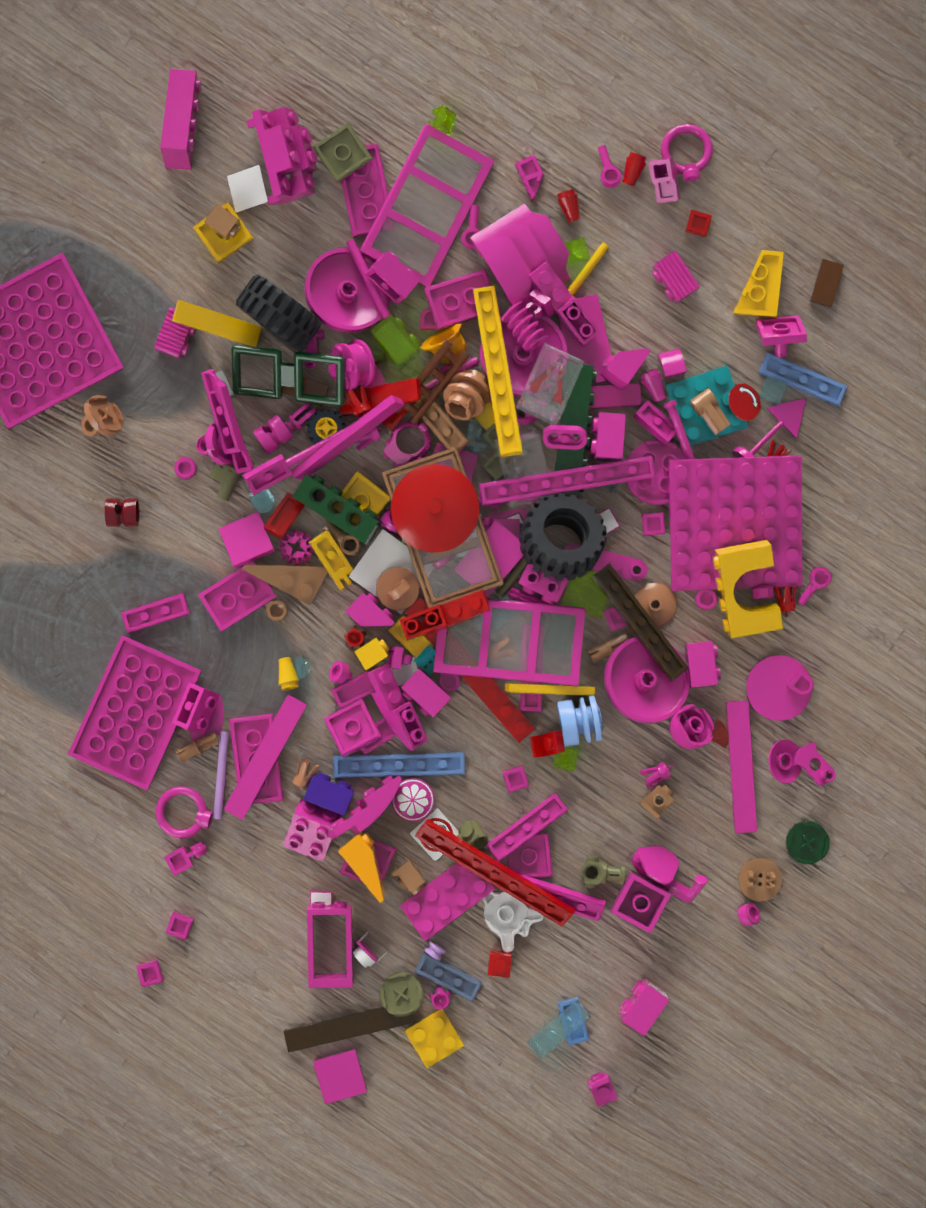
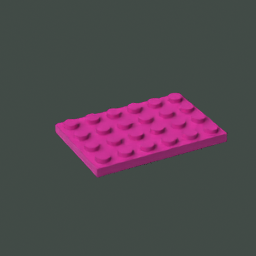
[67,635,202,790]

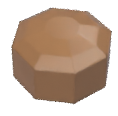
[266,600,288,621]

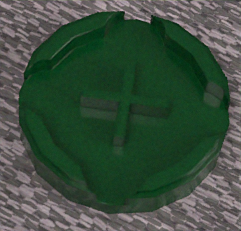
[785,821,830,865]

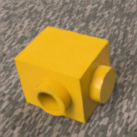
[354,638,390,670]

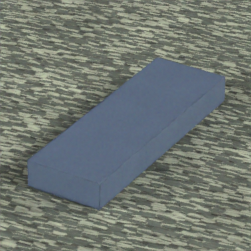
[414,951,482,1002]

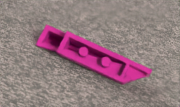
[201,369,254,473]

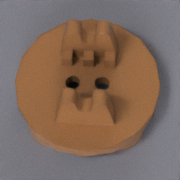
[738,858,782,902]

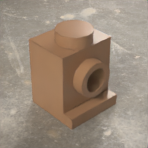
[639,785,674,819]
[392,859,425,895]

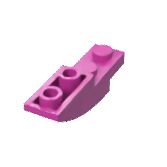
[528,262,600,346]
[367,663,428,751]
[328,775,402,839]

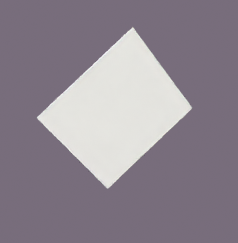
[349,529,434,614]

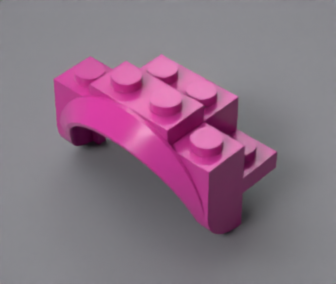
[246,107,317,205]

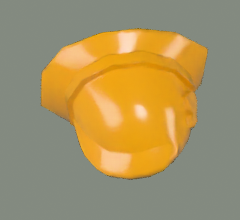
[420,324,467,364]

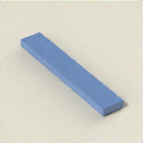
[333,752,465,778]

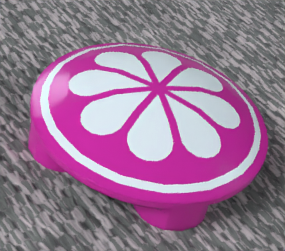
[391,778,435,822]

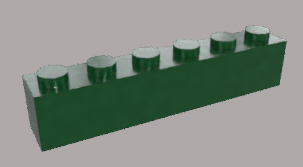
[555,362,597,496]

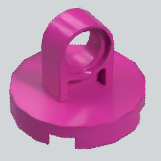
[196,422,233,465]

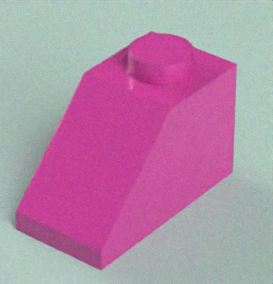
[600,349,650,390]

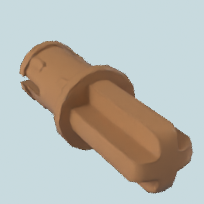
[587,633,629,664]
[176,732,219,763]

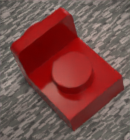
[530,730,566,758]

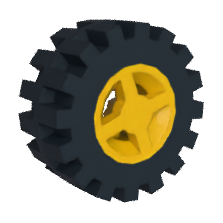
[307,409,346,444]

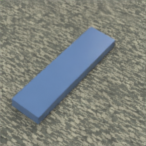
[758,352,848,407]

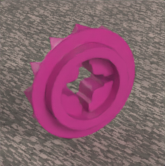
[279,530,314,565]

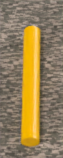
[567,242,609,296]

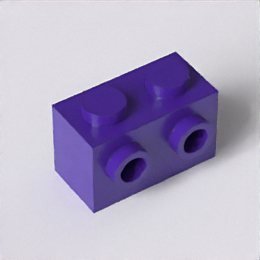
[303,772,355,816]

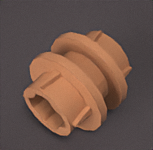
[443,370,491,421]

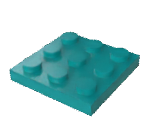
[665,365,748,446]

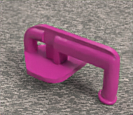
[632,846,708,903]

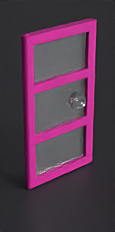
[359,124,494,287]
[433,594,586,686]

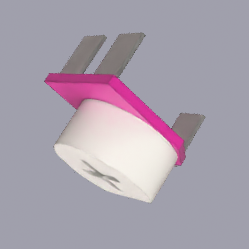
[353,931,387,968]

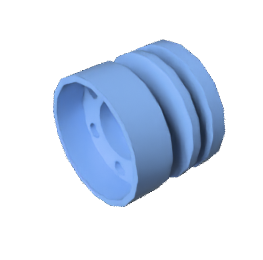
[557,696,603,747]

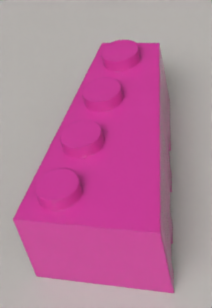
[160,69,201,170]

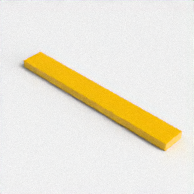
[473,285,523,457]

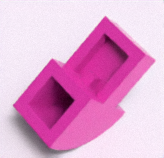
[649,158,680,203]

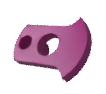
[793,743,836,786]

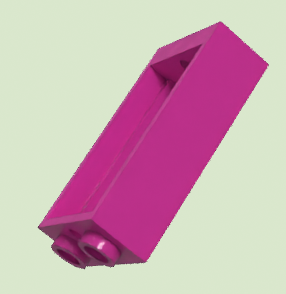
[307,901,354,988]

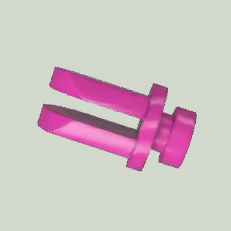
[284,403,317,433]

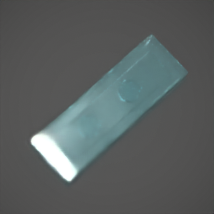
[527,1000,591,1059]

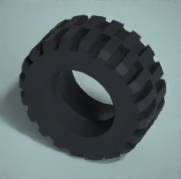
[236,274,321,352]
[519,493,607,581]

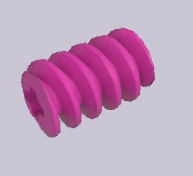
[502,301,549,351]

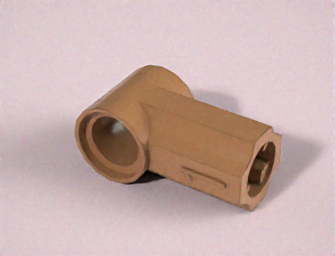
[690,388,730,435]

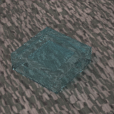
[759,376,788,405]

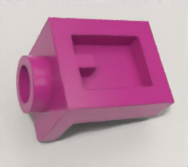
[587,1072,618,1107]

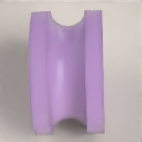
[424,941,446,961]

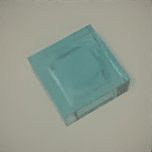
[294,656,311,679]

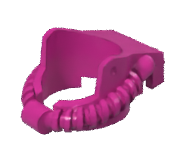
[383,420,432,467]

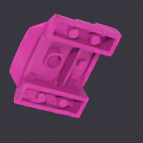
[469,204,570,309]

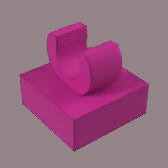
[526,289,555,319]
[388,646,412,670]

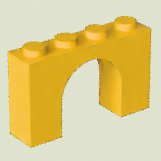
[713,540,783,638]

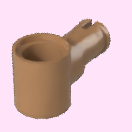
[322,521,362,557]

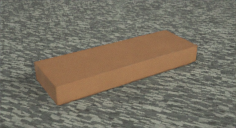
[416,397,471,453]

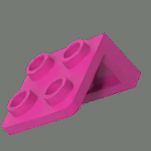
[283,799,341,861]

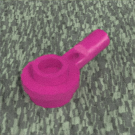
[598,145,622,188]
[461,205,480,250]
[797,567,831,606]

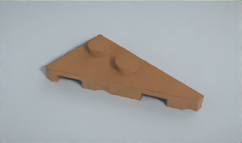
[242,565,328,605]

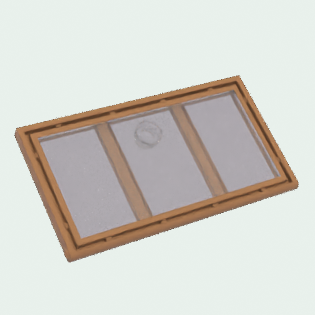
[382,447,504,608]

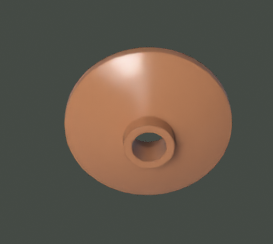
[635,583,676,626]

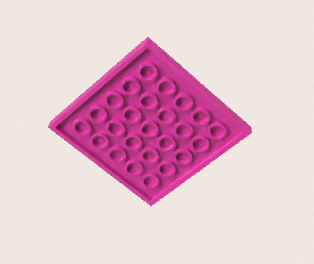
[0,252,125,430]
[669,455,802,591]

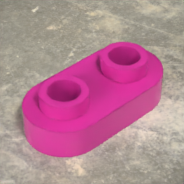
[543,425,587,450]

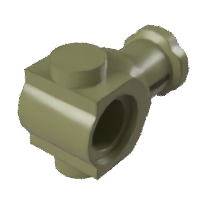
[451,820,490,864]
[581,856,625,888]

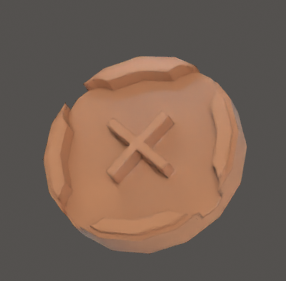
[81,395,124,436]
[376,567,419,610]

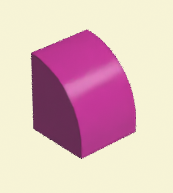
[657,349,687,379]

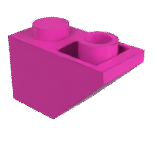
[345,592,395,627]

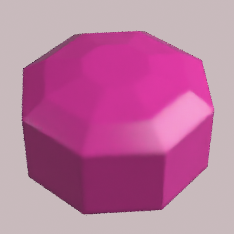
[752,585,774,599]

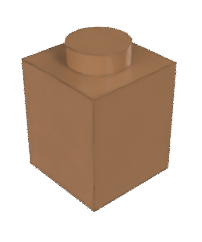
[204,204,241,241]

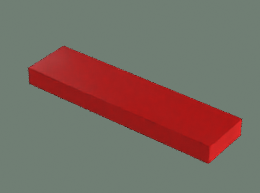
[340,378,421,416]

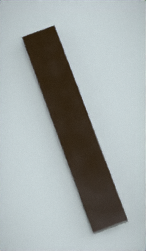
[591,563,689,682]
[283,1007,416,1053]

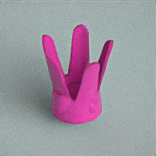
[356,427,384,451]
[640,762,673,791]
[429,985,452,1010]

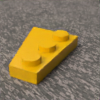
[733,250,784,318]

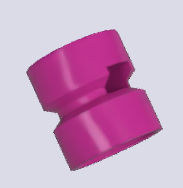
[253,414,294,455]

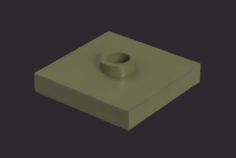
[312,122,373,184]

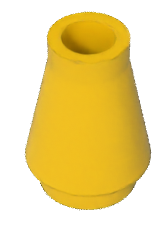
[278,657,300,691]

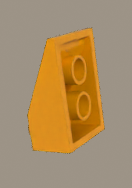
[338,831,385,903]

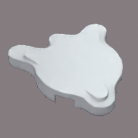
[483,891,544,953]

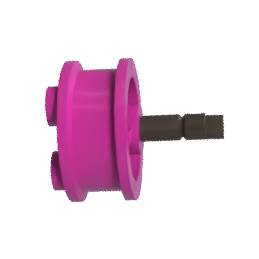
[328,339,387,391]

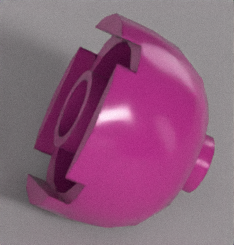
[670,704,714,750]

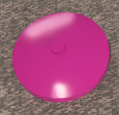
[304,248,391,333]
[480,311,567,397]
[604,637,690,724]

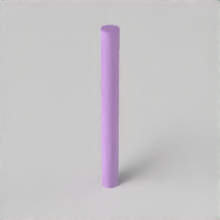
[213,731,229,819]

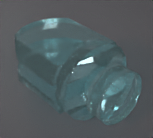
[246,486,274,513]

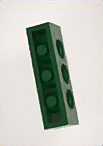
[292,474,383,544]

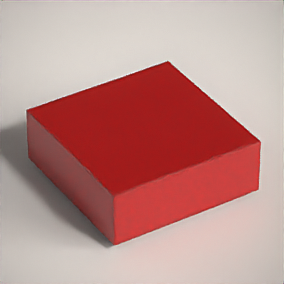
[685,210,712,237]

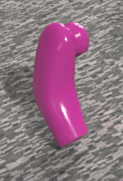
[305,328,325,369]

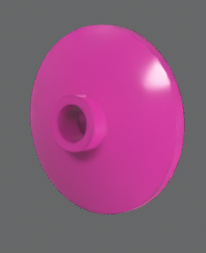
[768,739,802,783]

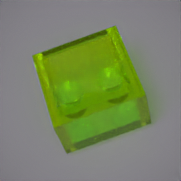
[371,314,420,370]

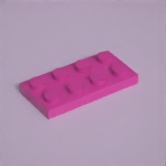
[400,863,496,942]

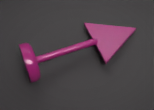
[732,398,807,458]

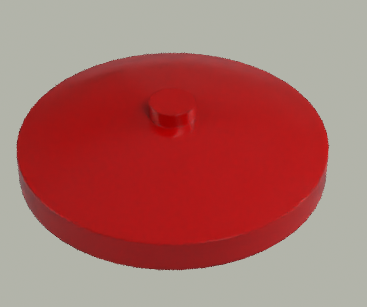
[391,464,479,553]

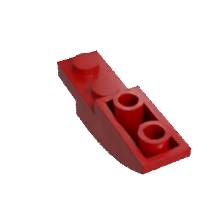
[400,589,491,640]

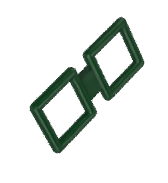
[231,345,345,407]

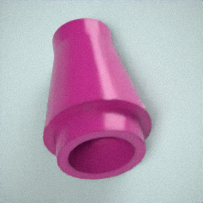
[641,368,666,402]

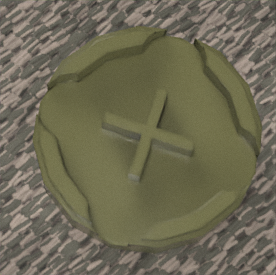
[380,972,423,1017]

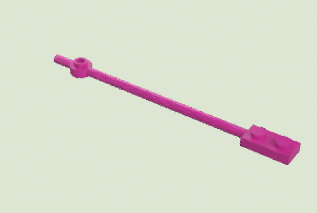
[243,357,480,495]

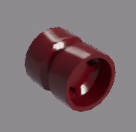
[105,498,140,527]

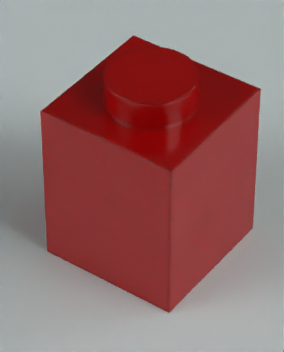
[487,950,512,978]

